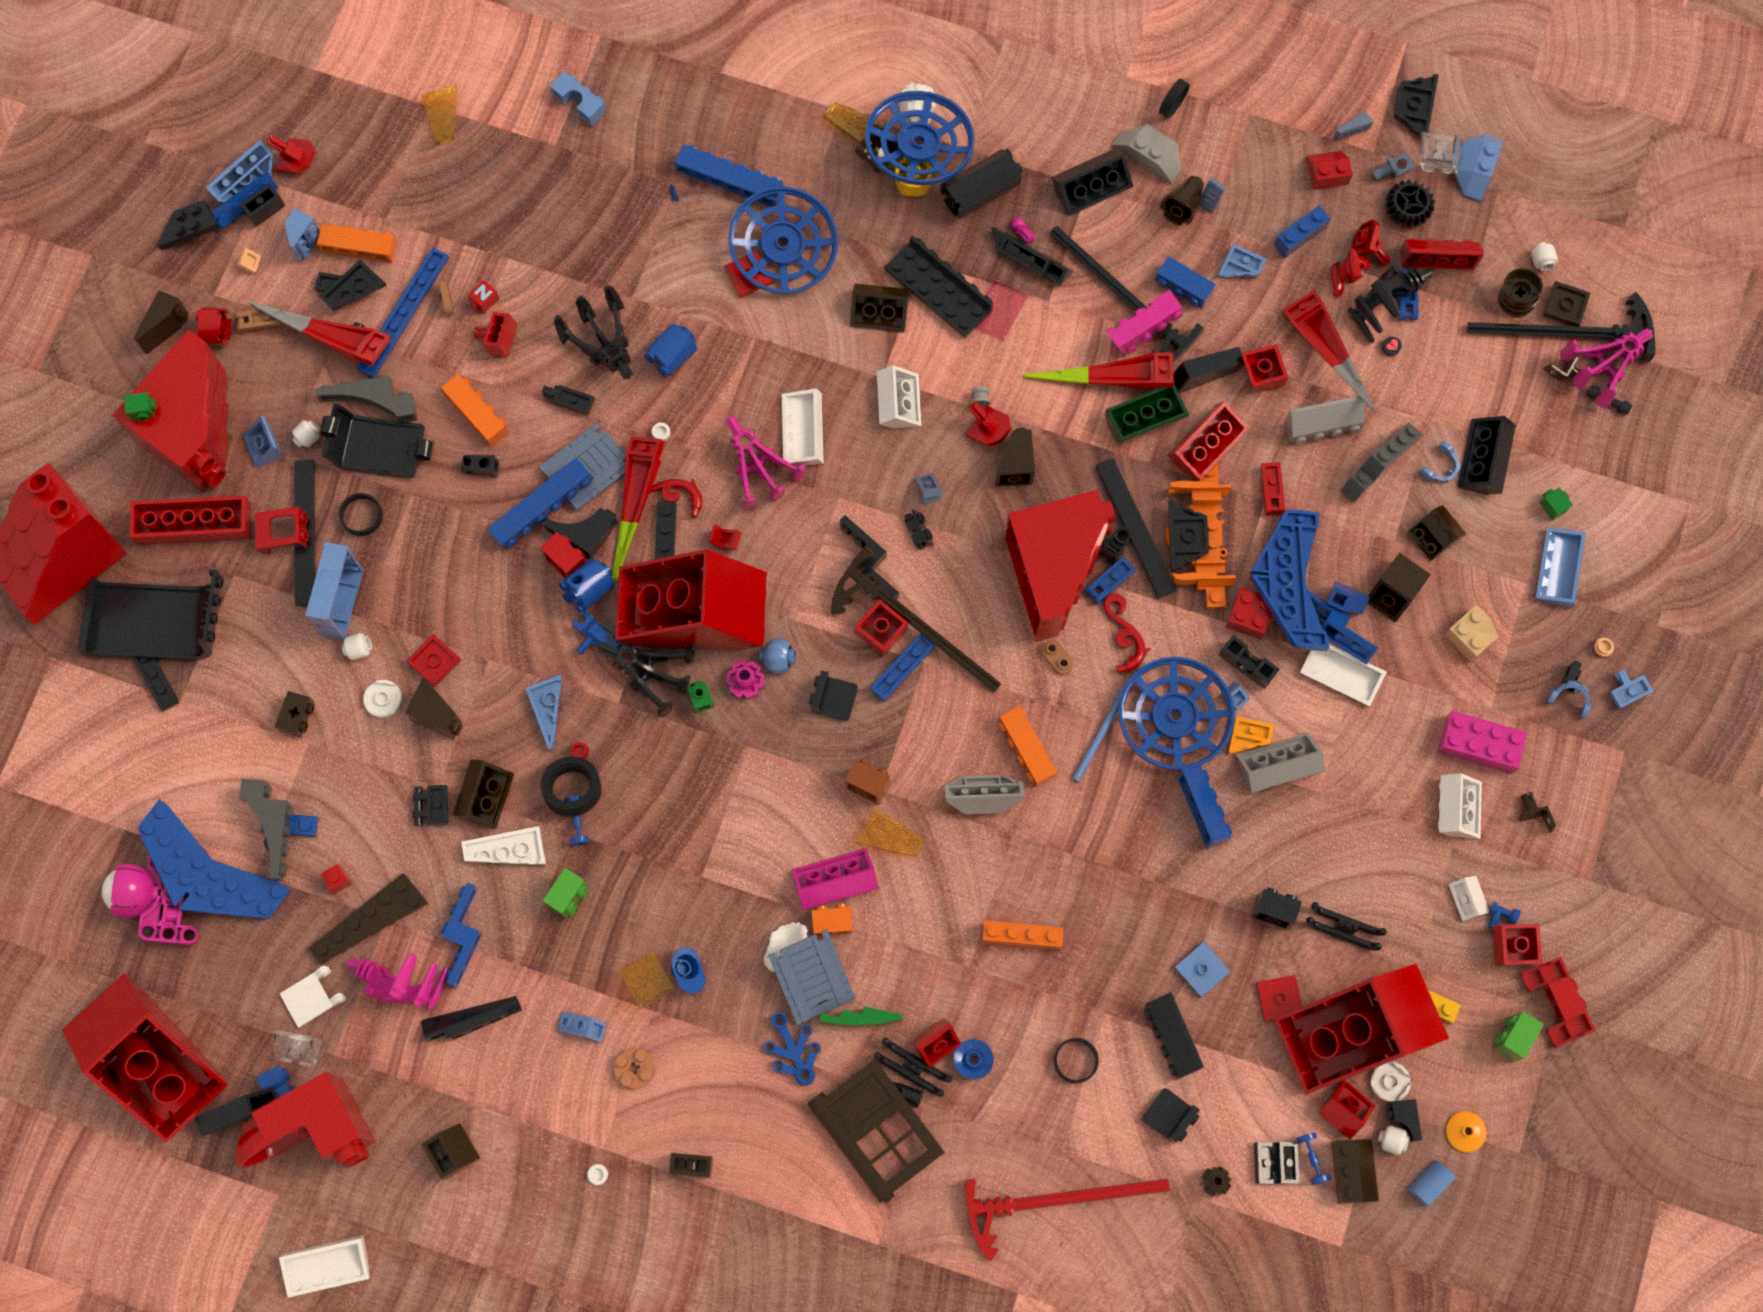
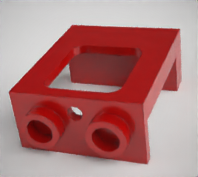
[255,506,308,554]

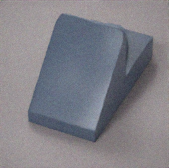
[915,473,942,504]

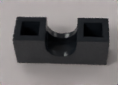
[1219,635,1280,689]

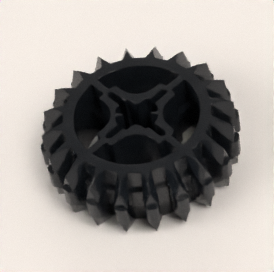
[1385,179,1435,228]

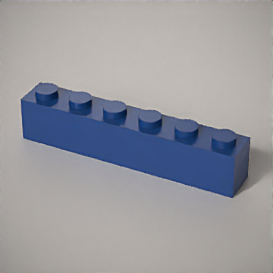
[675,144,784,207]
[487,457,594,550]

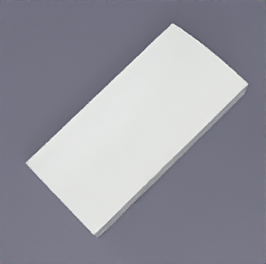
[782,388,824,466]
[1300,644,1387,706]
[279,1235,370,1298]

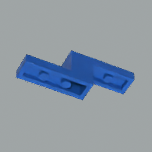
[1308,590,1378,665]
[441,882,482,988]

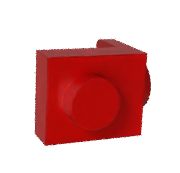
[709,524,742,551]

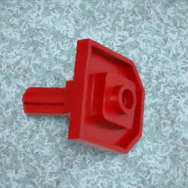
[267,135,316,174]
[1351,219,1391,266]
[965,402,1012,447]

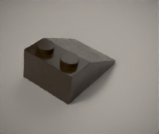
[133,290,189,354]

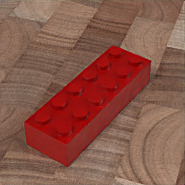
[129,496,251,545]

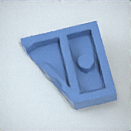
[1218,244,1266,278]

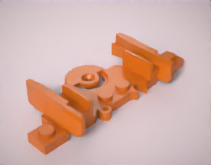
[1165,463,1236,609]

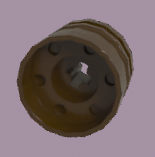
[1498,268,1543,317]

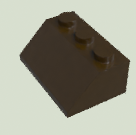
[850,283,909,332]
[452,760,514,829]
[1331,1139,1379,1204]

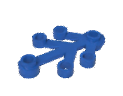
[764,1012,821,1086]

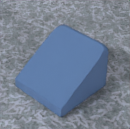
[1220,683,1250,711]

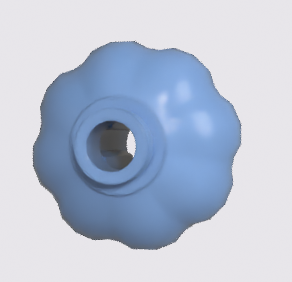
[760,638,796,674]

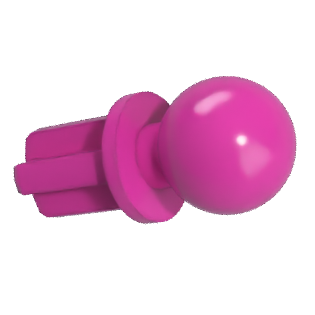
[1010,217,1035,243]

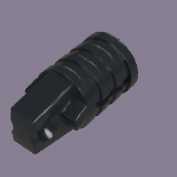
[893,1082,924,1108]

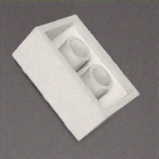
[877,365,921,428]
[1438,773,1482,839]

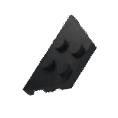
[1393,74,1439,139]
[158,200,220,250]
[1168,500,1209,572]

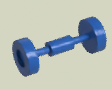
[564,796,590,846]
[1296,1132,1331,1185]

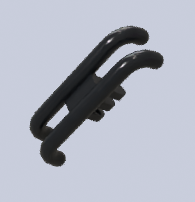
[1306,902,1387,951]
[874,1038,952,1097]

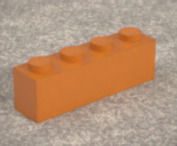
[317,223,397,263]
[441,374,508,447]
[997,706,1057,787]
[982,920,1064,950]

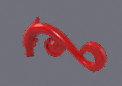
[650,479,703,518]
[1103,593,1150,674]

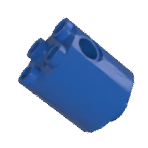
[644,324,697,377]
[558,558,615,614]

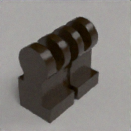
[855,124,898,173]

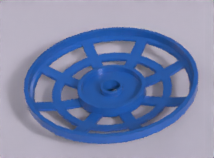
[865,91,975,185]
[728,186,838,294]
[1118,657,1235,771]

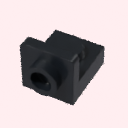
[1560,660,1583,693]

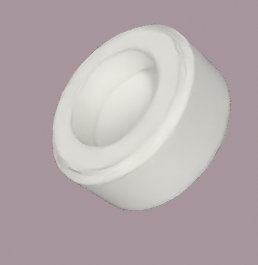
[651,423,671,442]
[587,1164,608,1185]

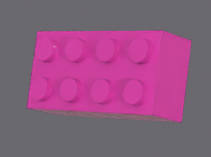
[1438,711,1527,773]

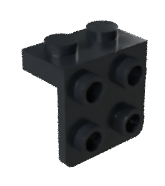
[809,670,858,721]
[1142,1088,1200,1144]

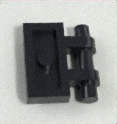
[412,785,448,826]

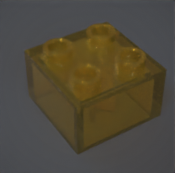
[619,951,674,1008]

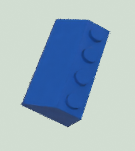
[1177,766,1232,849]

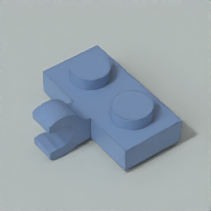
[1609,670,1654,709]

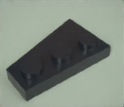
[319,260,387,311]

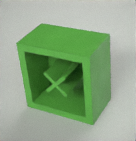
[543,868,589,919]
[1493,1011,1544,1062]

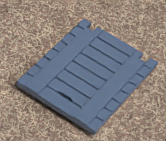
[539,423,626,511]
[768,929,855,1025]

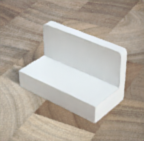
[1449,876,1490,921]

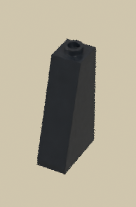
[1173,347,1244,394]
[195,1087,277,1137]

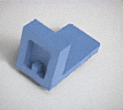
[557,1011,607,1043]

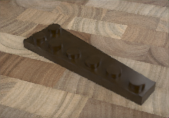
[308,873,428,964]

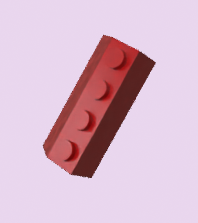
[1401,238,1484,270]
[1167,401,1250,480]

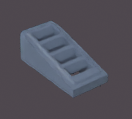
[1333,112,1373,141]
[1199,177,1226,213]

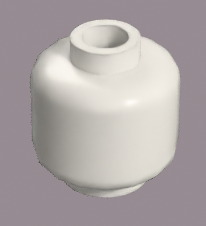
[1531,242,1558,271]
[292,420,320,448]
[342,633,372,660]
[1378,1126,1410,1155]

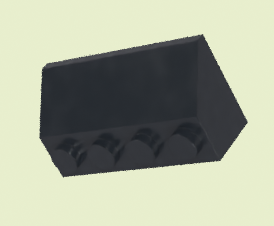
[1051,148,1133,215]
[1458,416,1516,495]
[1144,992,1204,1080]

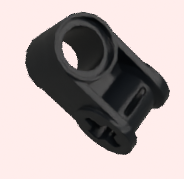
[1099,527,1131,564]

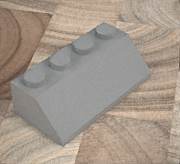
[1284,396,1365,444]
[1236,733,1325,793]

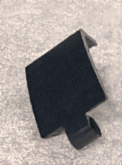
[320,404,434,478]

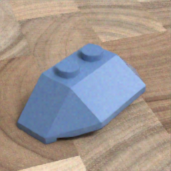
[1453,133,1503,202]
[205,140,273,202]

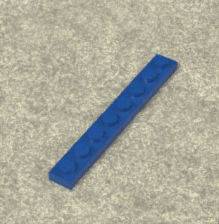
[357,247,449,378]

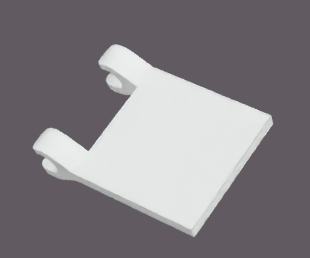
[280,966,346,1028]

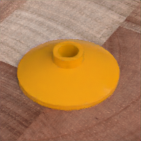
[1446,1111,1486,1152]

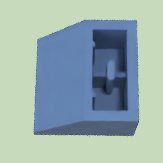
[285,208,320,263]

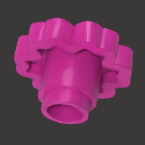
[726,660,765,699]

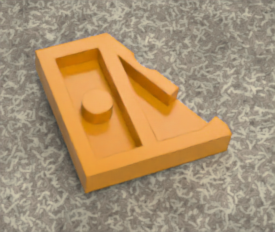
[1228,716,1274,754]

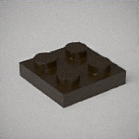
[1543,281,1590,327]

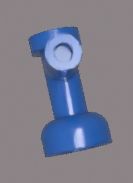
[1488,901,1521,928]

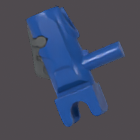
[572,611,622,655]

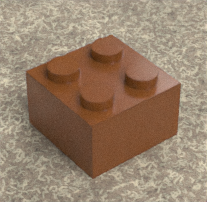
[844,760,890,805]

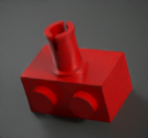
[473,312,518,357]

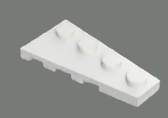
[461,826,546,865]

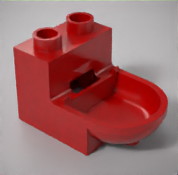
[235,1072,376,1169]

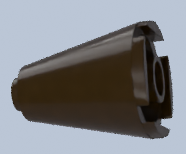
[1160,176,1204,225]

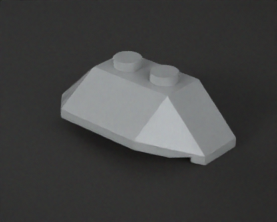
[1112,124,1182,184]
[945,775,1024,815]

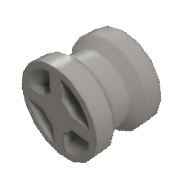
[971,386,990,407]

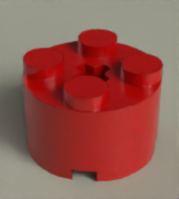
[195,307,231,346]

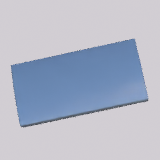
[1536,527,1586,608]

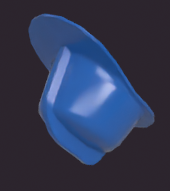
[670,947,705,994]

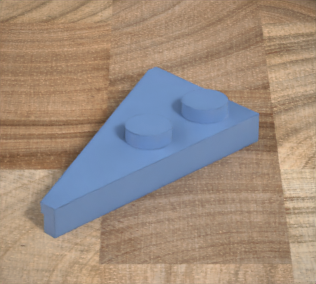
[525,675,562,751]

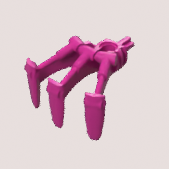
[1560,328,1653,408]
[725,416,806,510]
[346,953,449,1011]

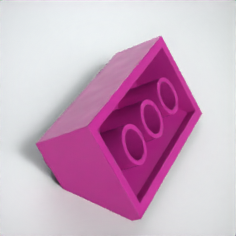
[791,848,879,910]

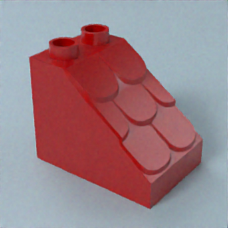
[112,329,229,493]
[0,462,127,625]
[1004,490,1115,642]
[615,549,767,651]
[1274,963,1449,1094]
[62,973,228,1143]

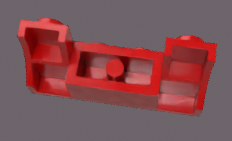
[1520,957,1596,1048]

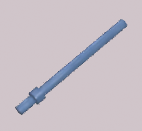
[1072,680,1129,782]

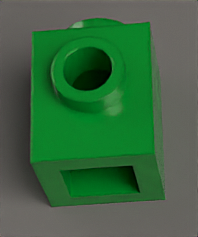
[124,392,157,421]
[1539,487,1573,521]
[687,681,714,713]

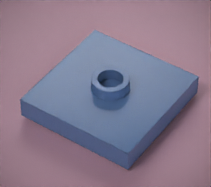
[1174,942,1231,998]

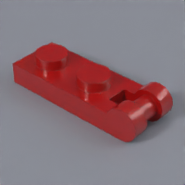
[1260,462,1285,515]

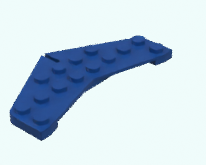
[1249,510,1329,651]
[138,799,291,919]

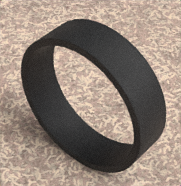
[1159,78,1190,119]
[339,493,383,536]
[1054,1038,1099,1083]

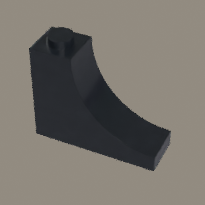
[543,508,618,558]

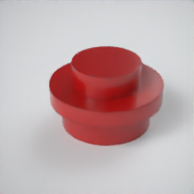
[570,742,589,759]

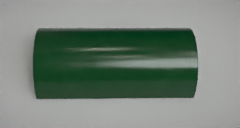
[1105,384,1189,444]

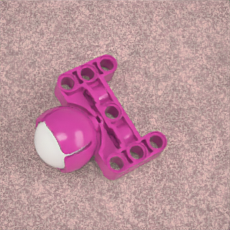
[102,848,208,946]

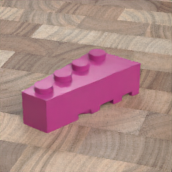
[1106,290,1185,356]

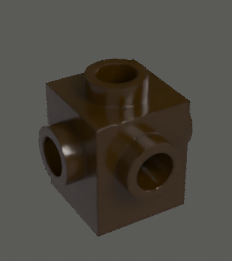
[1200,1166,1231,1197]

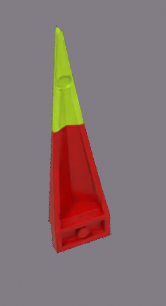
[1023,353,1174,389]
[612,436,665,585]

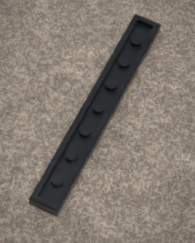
[1096,458,1176,599]
[295,459,315,606]

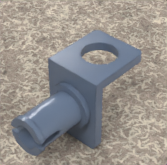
[1372,153,1414,181]

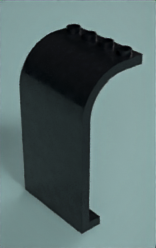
[77,569,224,661]

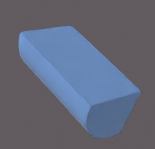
[1407,1160,1457,1207]

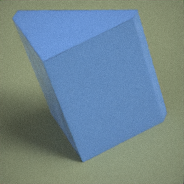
[242,416,283,468]

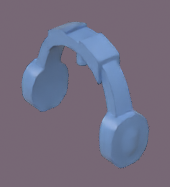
[1420,441,1461,483]
[1547,681,1591,719]

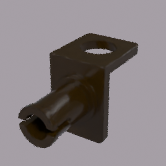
[1543,356,1580,381]
[1519,792,1556,833]

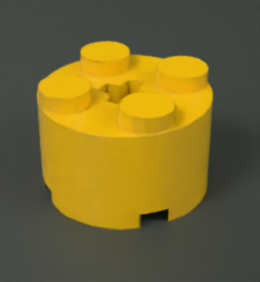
[895,157,932,197]

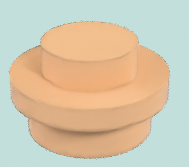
[1594,638,1614,657]

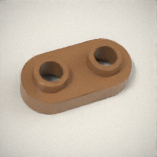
[436,279,454,315]
[1042,640,1073,675]

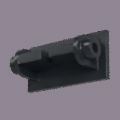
[904,509,934,550]

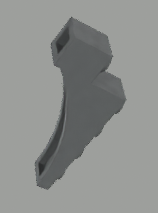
[315,375,418,422]
[1340,423,1423,503]
[239,779,293,882]

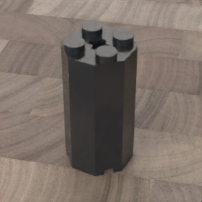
[940,149,1023,219]

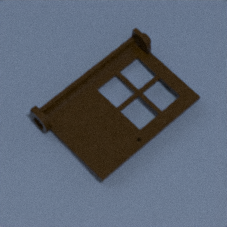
[807,1059,945,1204]

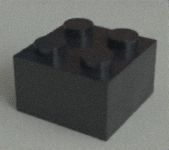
[1251,888,1302,930]

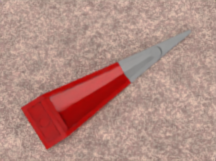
[1283,290,1375,411]
[249,301,390,366]

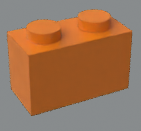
[812,904,853,936]

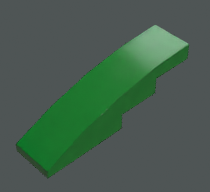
[819,1006,903,1027]

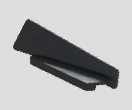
[991,227,1074,286]
[421,996,522,1042]

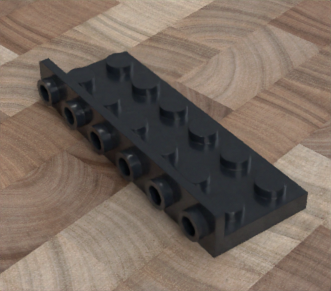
[885,235,993,338]

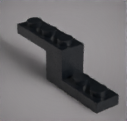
[840,515,899,599]

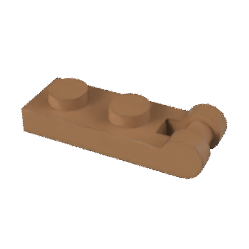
[234,305,287,333]

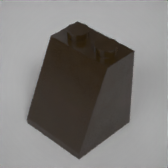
[995,428,1035,487]
[1368,553,1431,623]
[405,678,463,740]

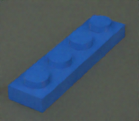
[212,172,278,231]
[870,633,936,702]

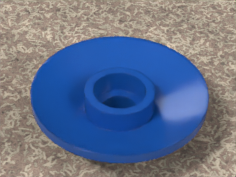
[954,1039,994,1080]

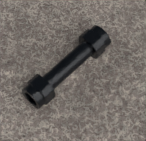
[1586,385,1632,415]

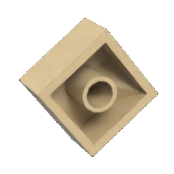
[1444,604,1499,662]

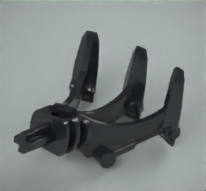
[1348,265,1433,343]
[554,286,633,379]
[597,641,696,718]

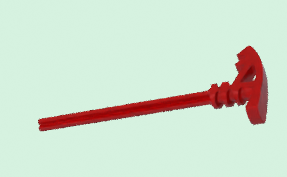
[965,1179,1170,1261]

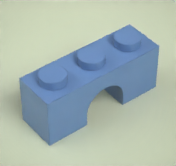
[550,71,606,126]

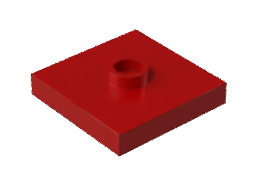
[724,251,773,298]
[406,634,461,688]
[1256,975,1303,1022]

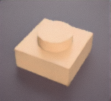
[237,248,261,273]

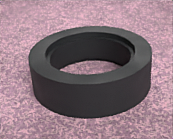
[541,756,602,817]

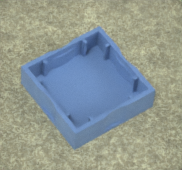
[305,542,364,641]

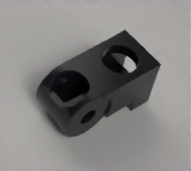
[461,455,499,477]

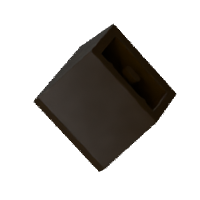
[1407,505,1466,561]
[421,1123,480,1180]

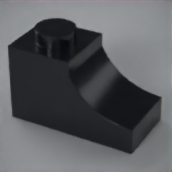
[1386,1099,1422,1142]

